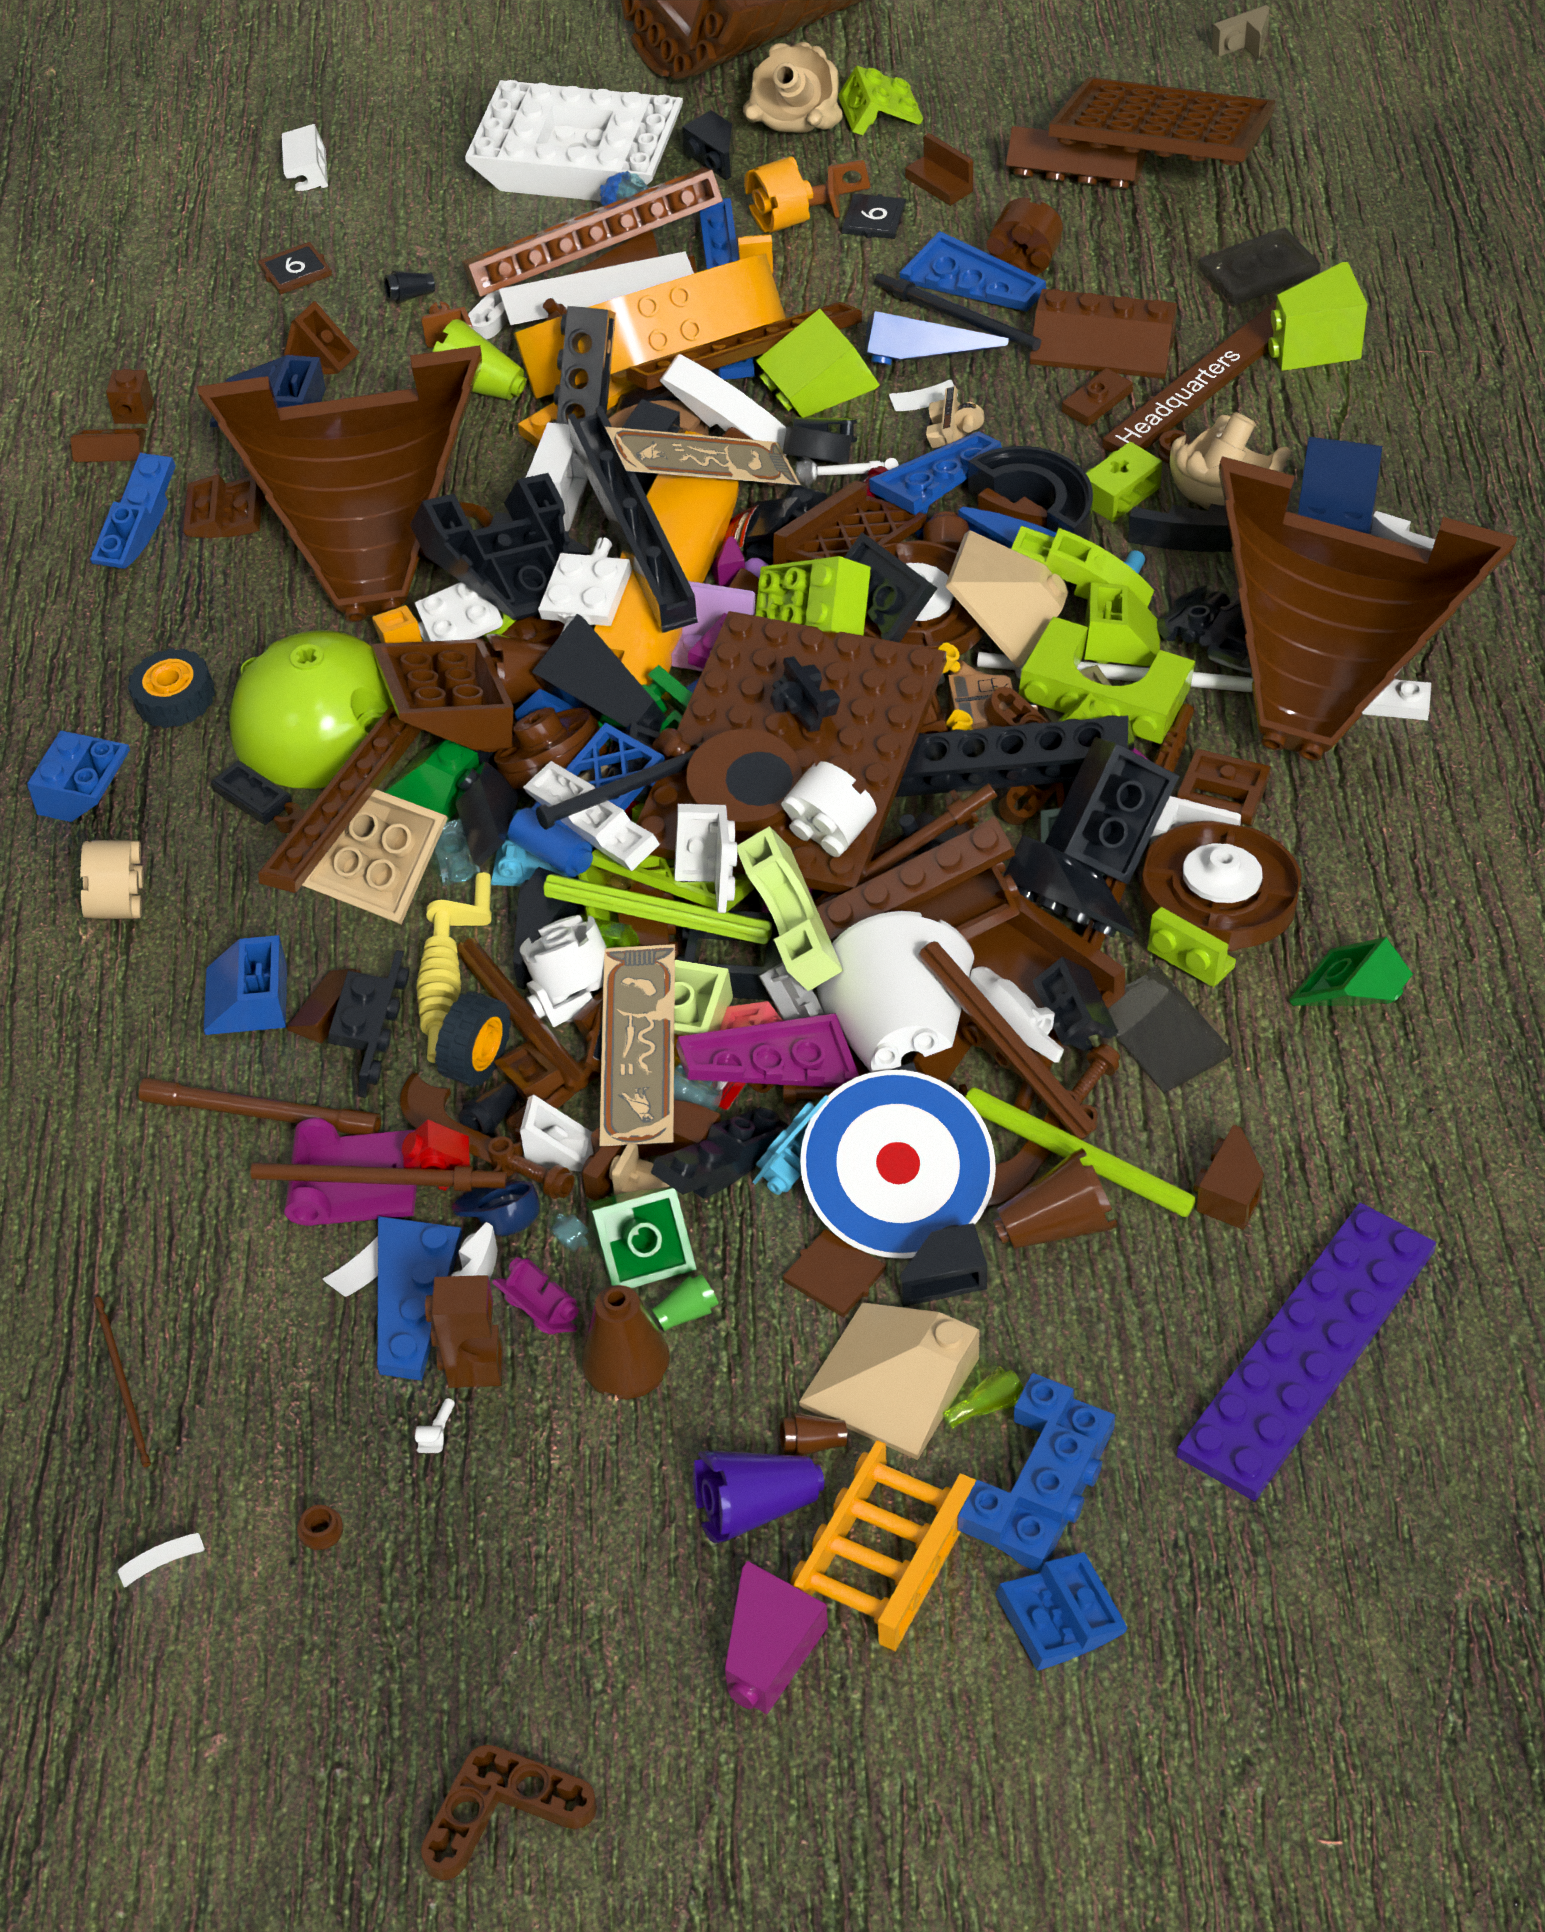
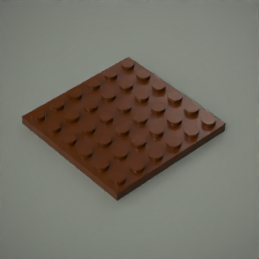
[1048,76,1275,165]

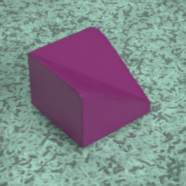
[711,536,745,587]

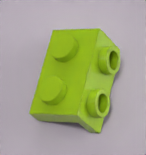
[1147,907,1236,988]

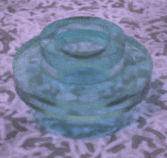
[550,1213,589,1253]

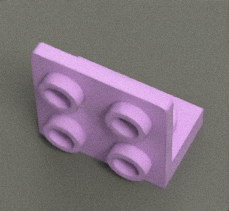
[671,581,755,671]

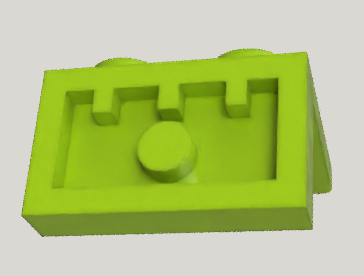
[838,65,923,136]

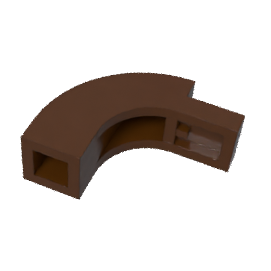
[582,1100,721,1201]

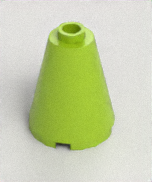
[433,319,527,400]

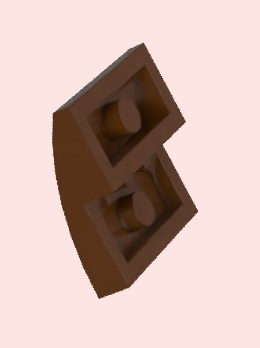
[183,474,263,538]

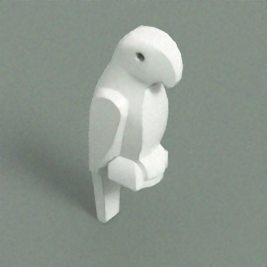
[969,966,1064,1062]

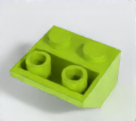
[1084,582,1160,667]

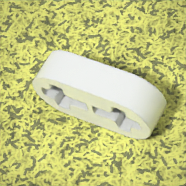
[468,290,509,340]

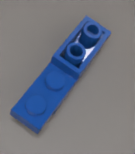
[90,453,176,569]

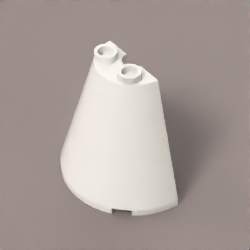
[817,911,974,1073]

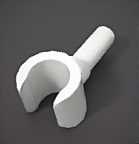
[415,1398,455,1453]

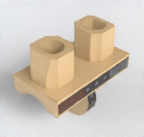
[926,386,985,449]

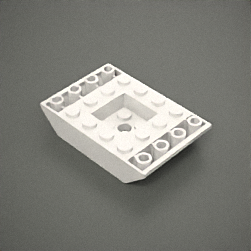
[465,80,683,201]

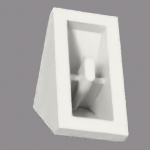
[520,1094,593,1172]

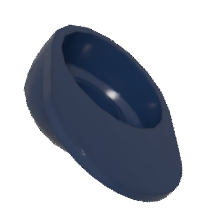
[452,1181,540,1237]

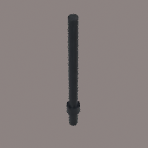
[874,273,1041,351]

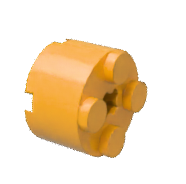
[744,156,813,233]

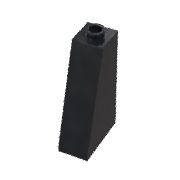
[532,614,666,732]

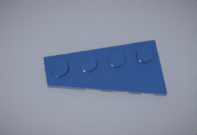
[899,231,1047,312]
[869,431,1002,515]

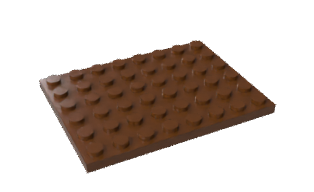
[636,611,947,894]

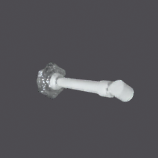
[795,457,899,488]

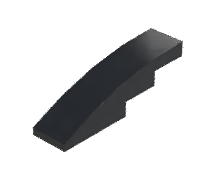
[1128,504,1232,552]

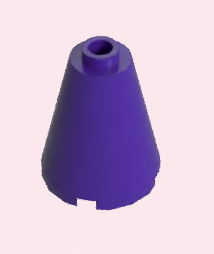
[693,1450,824,1543]

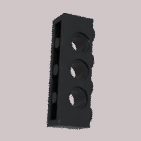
[552,306,616,425]

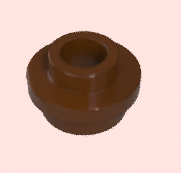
[297,1505,343,1550]

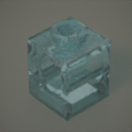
[432,819,480,887]

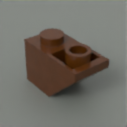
[1193,1124,1264,1230]

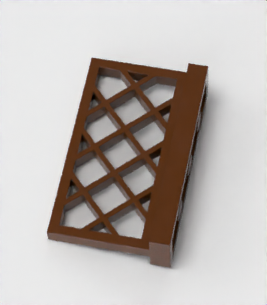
[773,480,927,565]

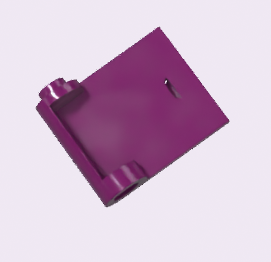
[284,1117,417,1226]

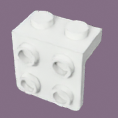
[415,582,503,641]
[674,804,737,913]

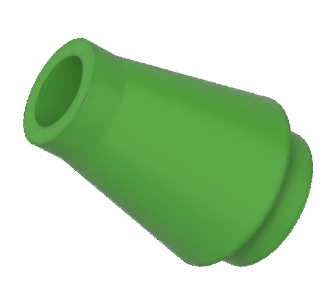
[651,1274,719,1332]

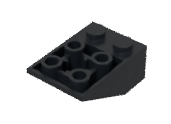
[1003,835,1135,938]

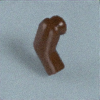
[650,728,691,758]

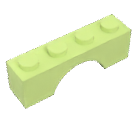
[737,826,843,991]

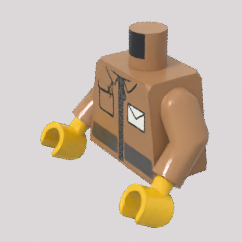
[938,642,1038,731]

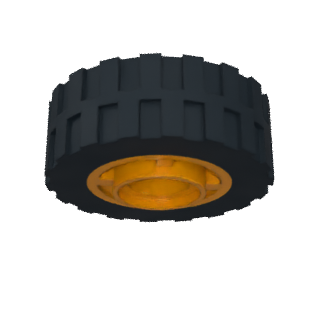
[128,648,215,728]
[435,991,511,1087]

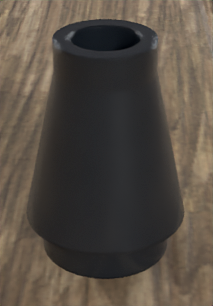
[384,271,435,304]
[459,1081,518,1135]

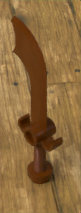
[987,1044,1120,1207]
[400,1073,574,1199]

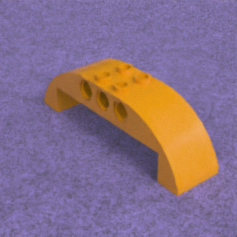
[514,254,786,399]

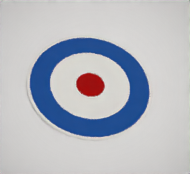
[801,1070,996,1259]

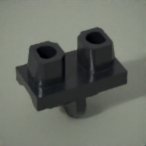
[770,656,840,732]

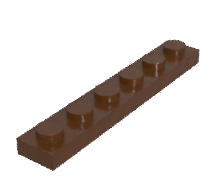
[816,817,1015,943]

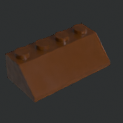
[1006,126,1147,190]
[1030,289,1177,379]

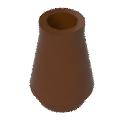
[780,1413,847,1456]

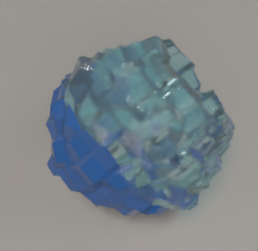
[600,171,649,206]

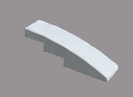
[659,354,787,456]
[523,761,660,871]

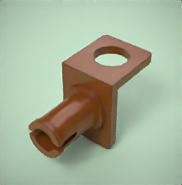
[808,160,870,218]
[421,301,473,348]

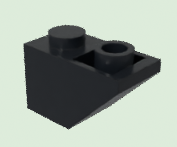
[682,110,734,180]

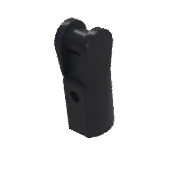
[794,417,857,442]

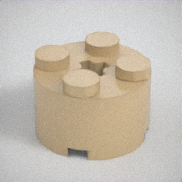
[80,840,144,919]

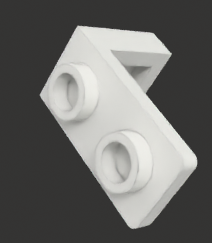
[1150,796,1241,846]

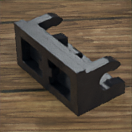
[1032,957,1118,1051]

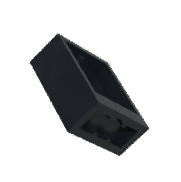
[678,910,783,1001]

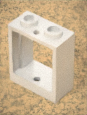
[526,422,588,532]

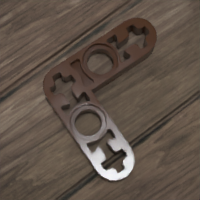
[984,687,1056,826]
[421,1745,597,1880]

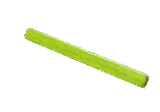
[543,874,772,945]
[965,1087,1196,1217]

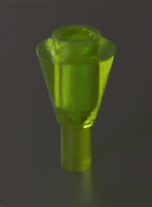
[943,1365,1024,1428]

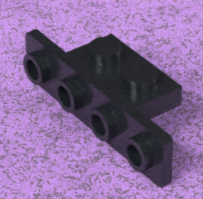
[328,949,410,1098]

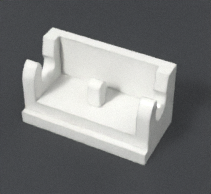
[282,124,328,191]

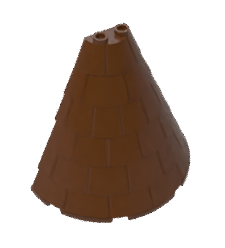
[621,0,864,79]
[197,345,482,622]
[1219,456,1517,761]

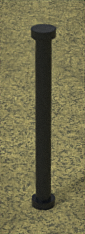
[536,742,703,830]

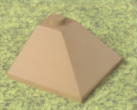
[945,530,1068,668]
[302,790,448,924]
[799,1302,979,1460]

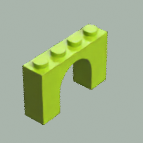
[1018,616,1196,744]

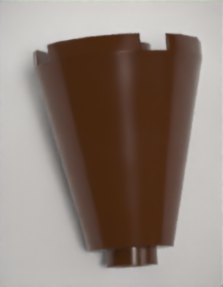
[484,634,552,705]
[992,1148,1118,1249]
[582,1285,670,1400]

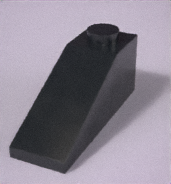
[455,761,520,867]
[513,867,583,990]

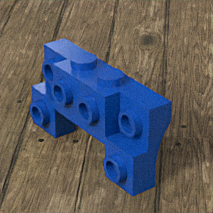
[958,1373,1115,1573]

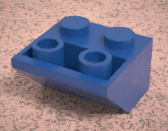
[27,730,130,822]
[204,935,287,1035]

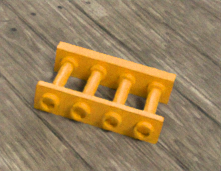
[791,1440,976,1651]

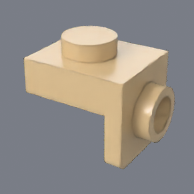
[609,1143,670,1195]

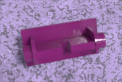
[492,1257,579,1335]

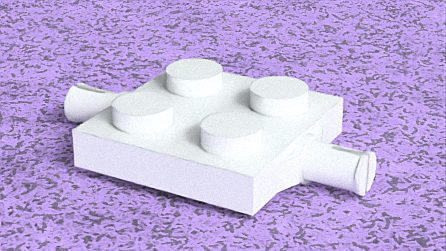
[538,537,632,635]

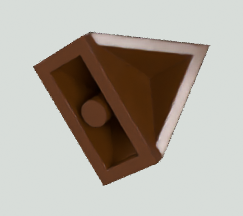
[284,300,360,375]

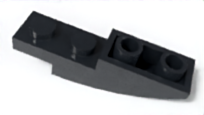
[651,1107,790,1199]

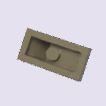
[1212,5,1270,58]

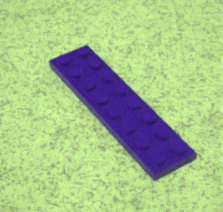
[1177,1202,1436,1502]

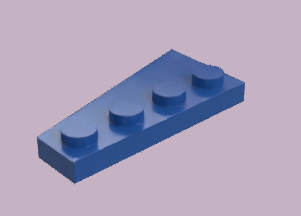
[377,1216,462,1381]

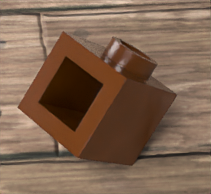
[106,369,154,424]

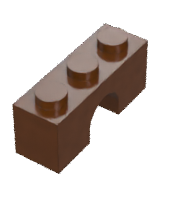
[425,1275,503,1388]

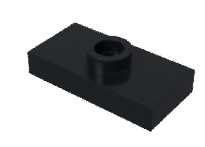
[211,760,292,825]

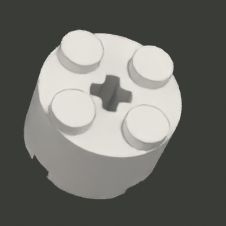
[781,761,877,857]
[520,915,607,1005]

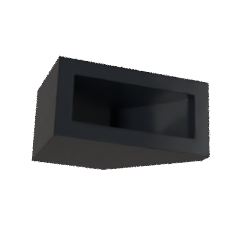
[900,1223,987,1307]

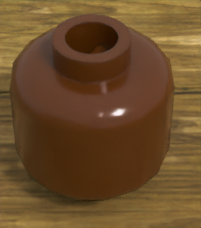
[922,511,969,551]

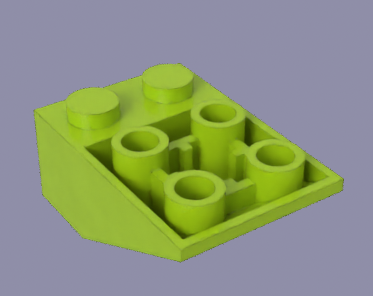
[755,556,871,636]

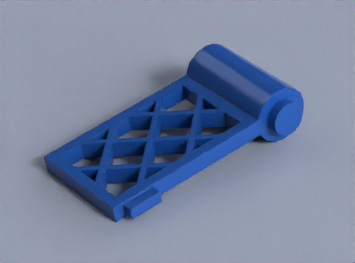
[508,723,666,877]

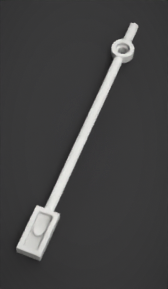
[977,649,1431,720]

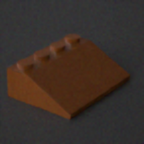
[372,639,514,752]

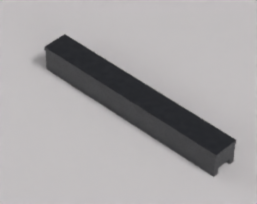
[568,406,698,633]

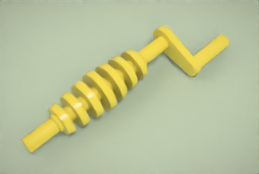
[416,872,492,1063]

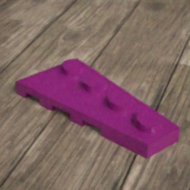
[676,1013,859,1088]

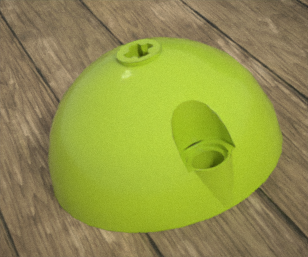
[229,630,392,789]

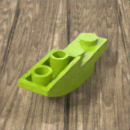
[1011,526,1154,608]

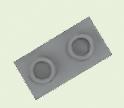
[759,962,826,1021]

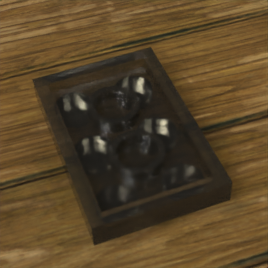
[1198,227,1321,306]

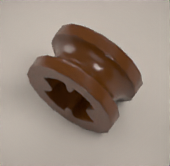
[1158,430,1191,464]

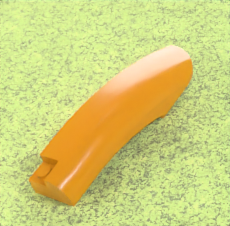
[594,430,739,698]

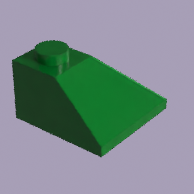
[383,739,480,824]
[1289,937,1413,1006]
[586,1187,697,1288]

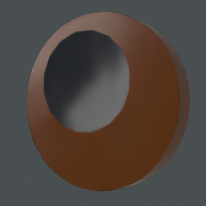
[686,729,802,831]

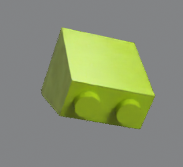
[1268,262,1368,371]
[756,309,880,417]

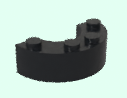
[968,446,1093,541]

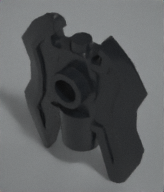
[1157,585,1243,647]

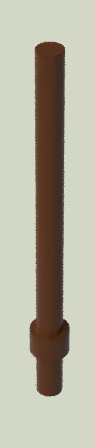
[813,783,997,907]
[251,1162,507,1192]

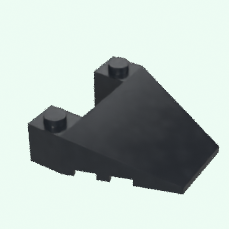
[410,473,570,621]

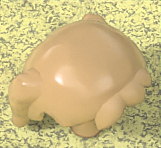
[743,42,842,133]
[1170,412,1291,510]

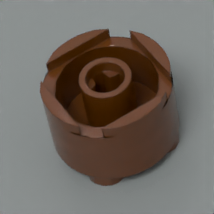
[986,197,1063,276]

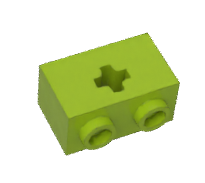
[1086,441,1162,523]

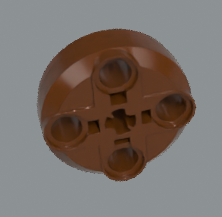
[494,707,608,792]

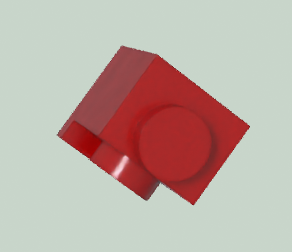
[401,1120,470,1191]

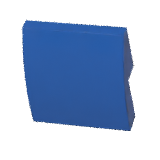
[995,1552,1128,1671]

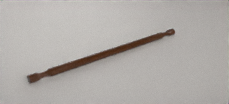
[94,1297,151,1467]

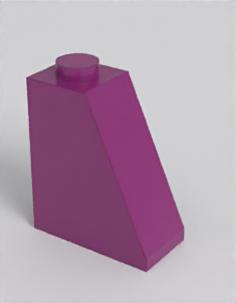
[725,1561,828,1714]

